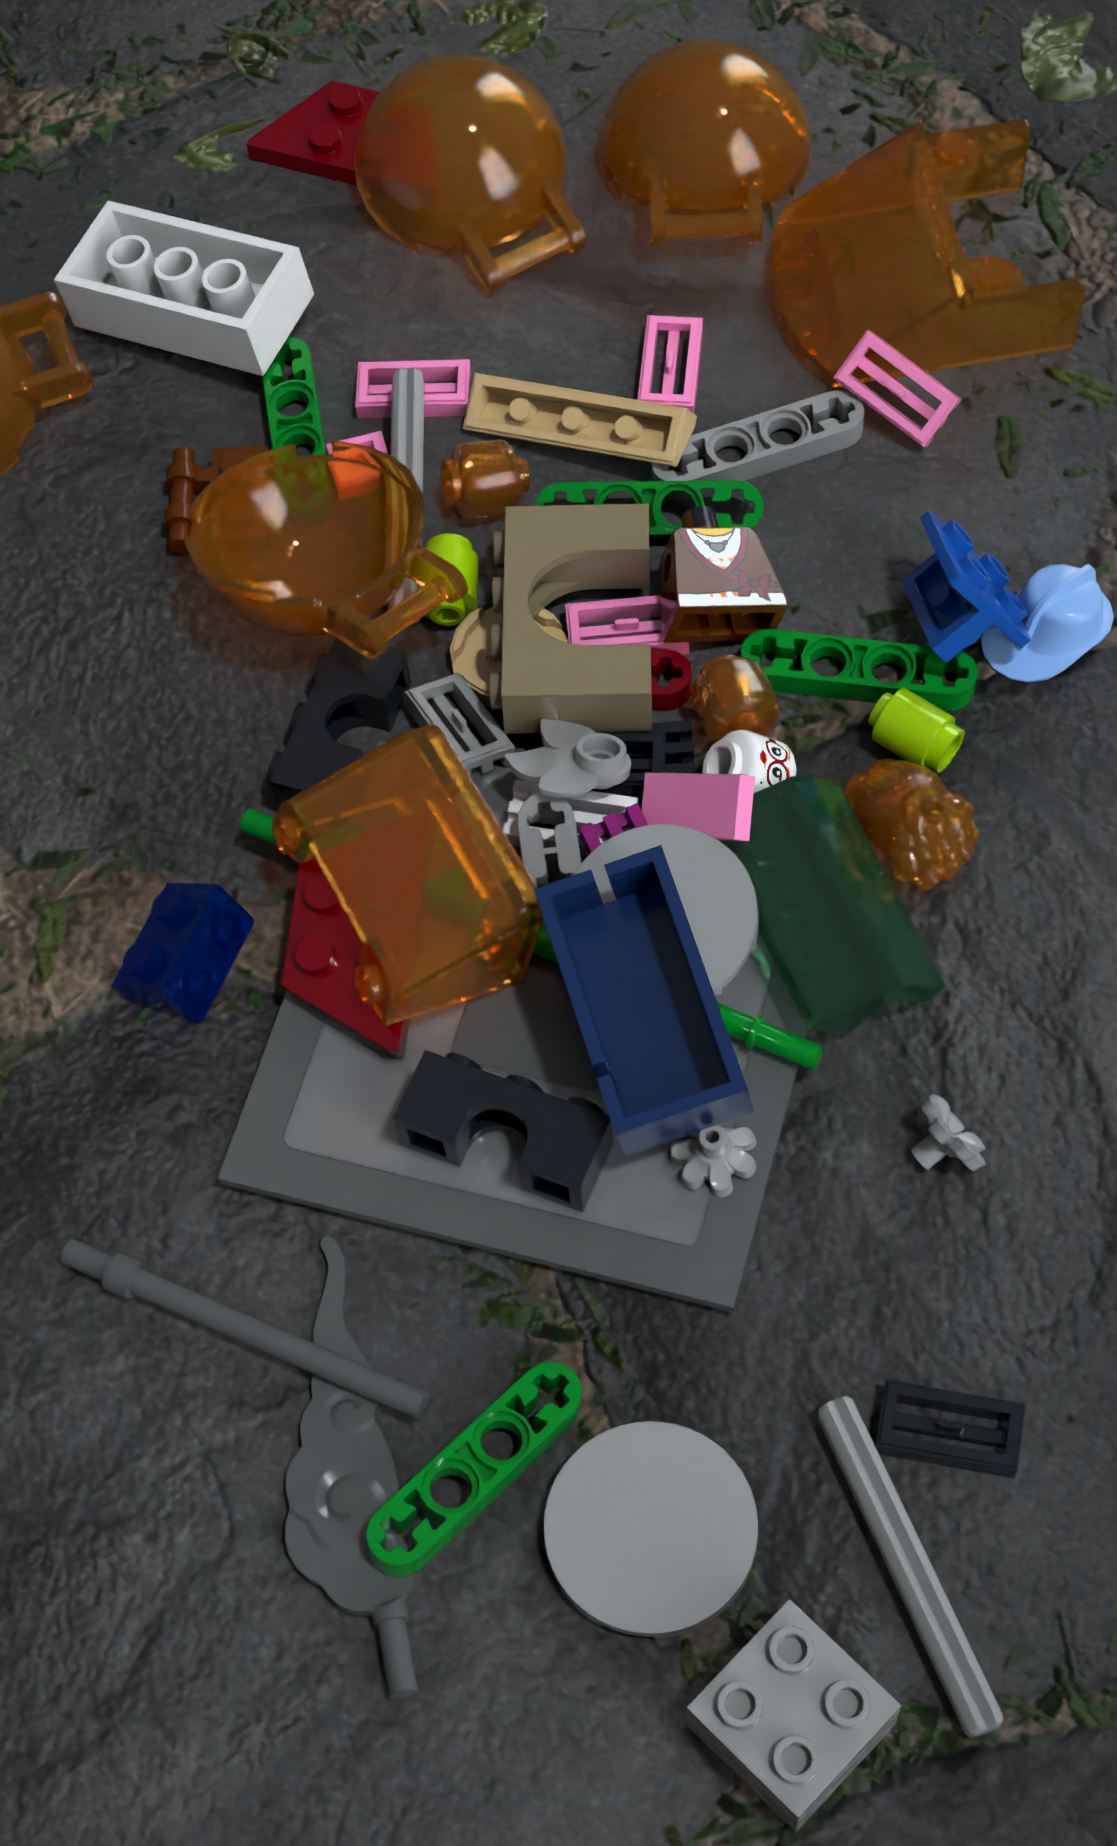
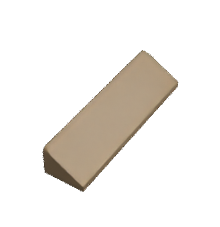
[462,373,697,467]

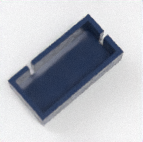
[534,845,754,1156]

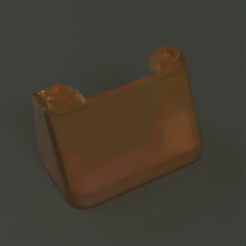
[272,724,543,1026]

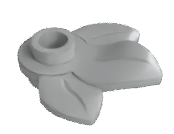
[504,718,631,798]

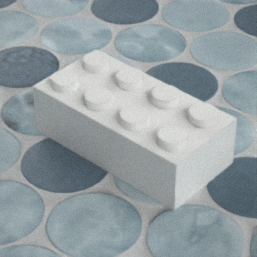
[54,200,314,376]

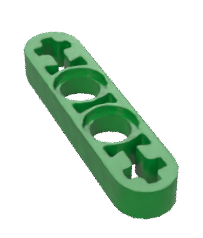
[262,337,335,527]
[535,480,764,535]
[741,629,978,711]
[366,1362,582,1577]

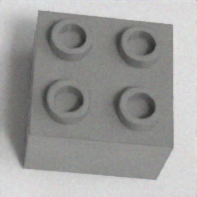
[687,1599,901,1833]

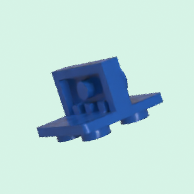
[902,510,1031,663]

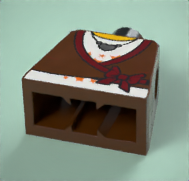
[659,506,788,643]

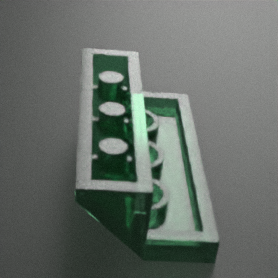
[719,776,946,1031]

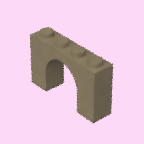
[490,503,652,734]

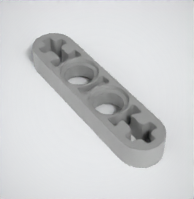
[651,390,865,501]

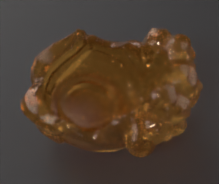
[841,759,979,890]

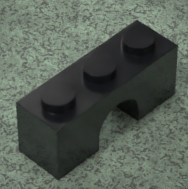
[267,633,412,830]
[392,1050,613,1212]

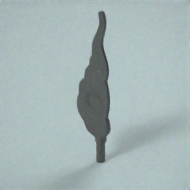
[285,1236,418,1699]

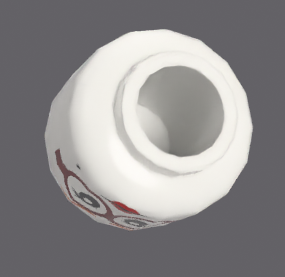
[702,730,797,818]

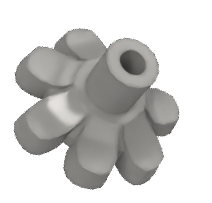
[911,1094,986,1171]
[669,1120,757,1197]

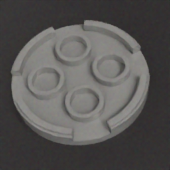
[574,824,759,997]
[544,1421,758,1639]

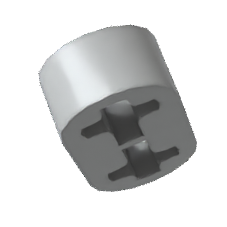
[518,793,582,911]

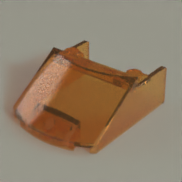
[771,119,1086,388]

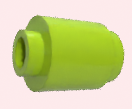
[418,533,478,626]
[868,688,965,773]

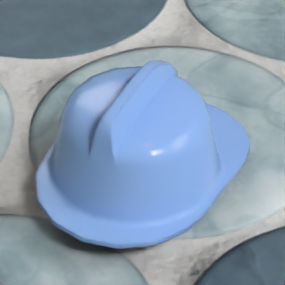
[981,564,1114,683]

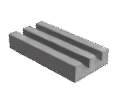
[405,673,515,782]

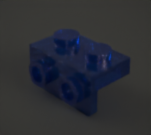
[111,883,254,1023]

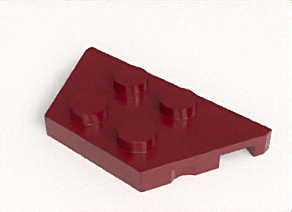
[246,81,441,205]
[281,813,436,1058]

